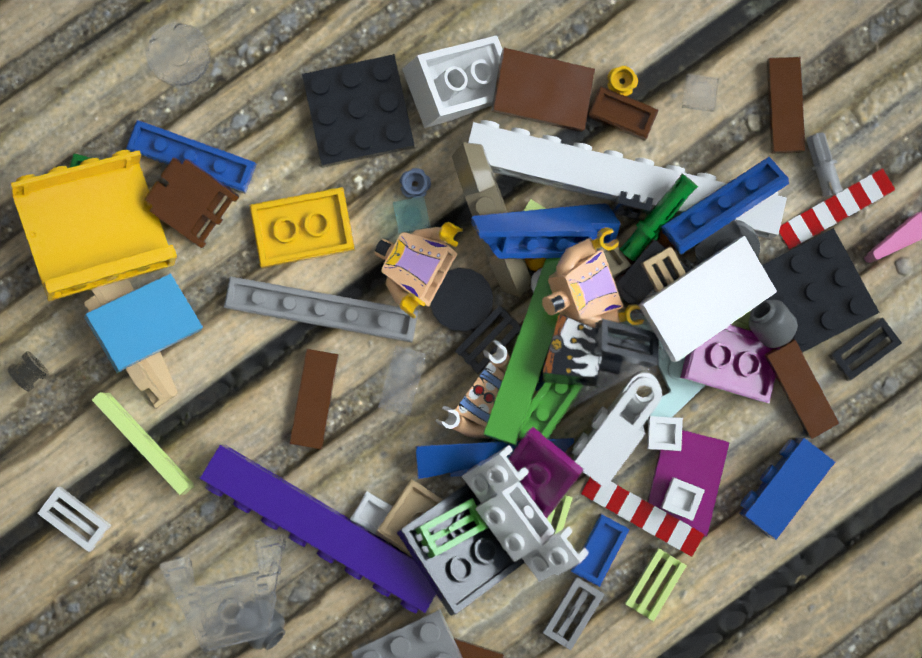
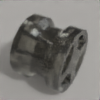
[7,351,49,392]

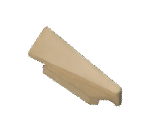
[84,279,178,408]

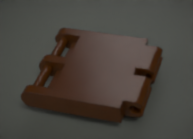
[144,157,240,248]

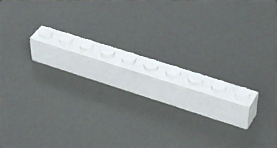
[468,120,787,239]

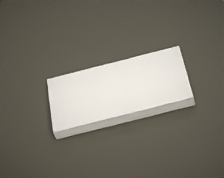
[639,236,777,362]

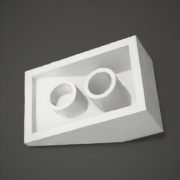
[402,36,502,128]

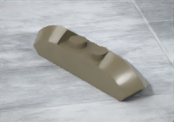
[452,142,532,297]

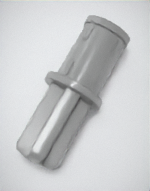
[806,133,843,197]

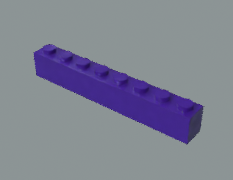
[200,445,436,614]

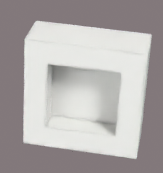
[647,416,683,451]
[661,477,705,521]

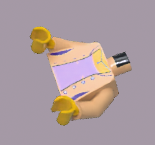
[375,222,463,319]
[542,227,645,330]

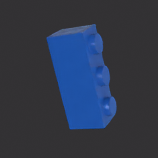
[739,438,835,540]

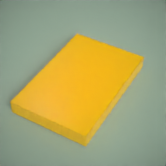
[249,187,355,268]

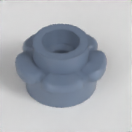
[400,168,431,199]

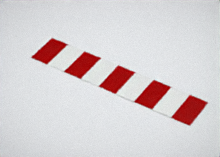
[779,168,896,250]
[581,477,705,557]

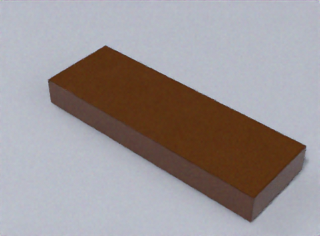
[767,57,806,154]
[764,339,839,439]
[290,349,339,449]

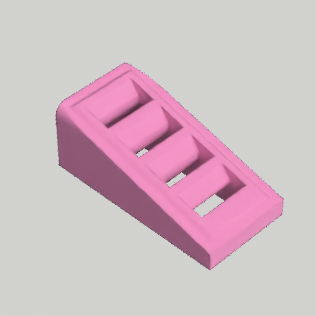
[864,211,922,264]

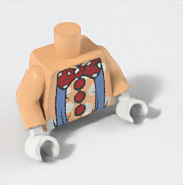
[436,340,511,439]

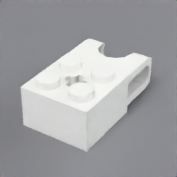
[572,372,662,488]

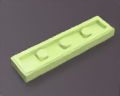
[92,392,194,495]

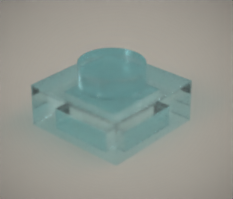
[393,196,430,235]

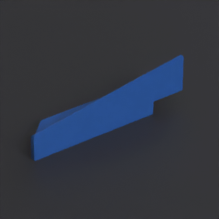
[471,203,621,259]
[416,438,574,479]

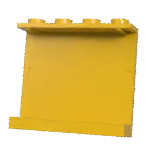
[11,150,177,302]

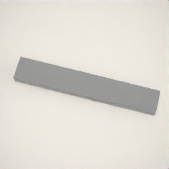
[224,276,418,343]

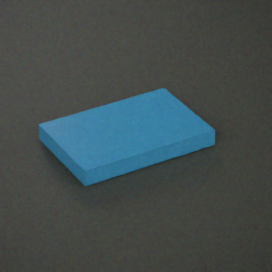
[84,273,203,373]

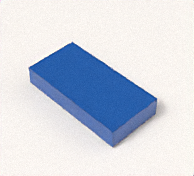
[570,513,630,587]

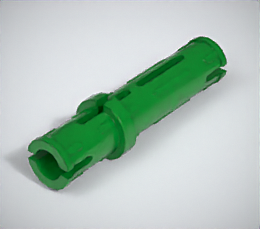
[619,173,698,262]

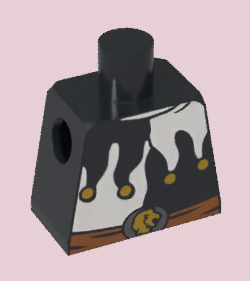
[543,314,623,386]

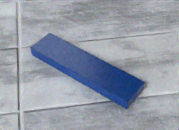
[126,120,257,194]
[661,157,789,254]

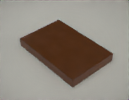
[491,48,595,132]

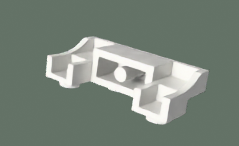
[462,445,589,582]

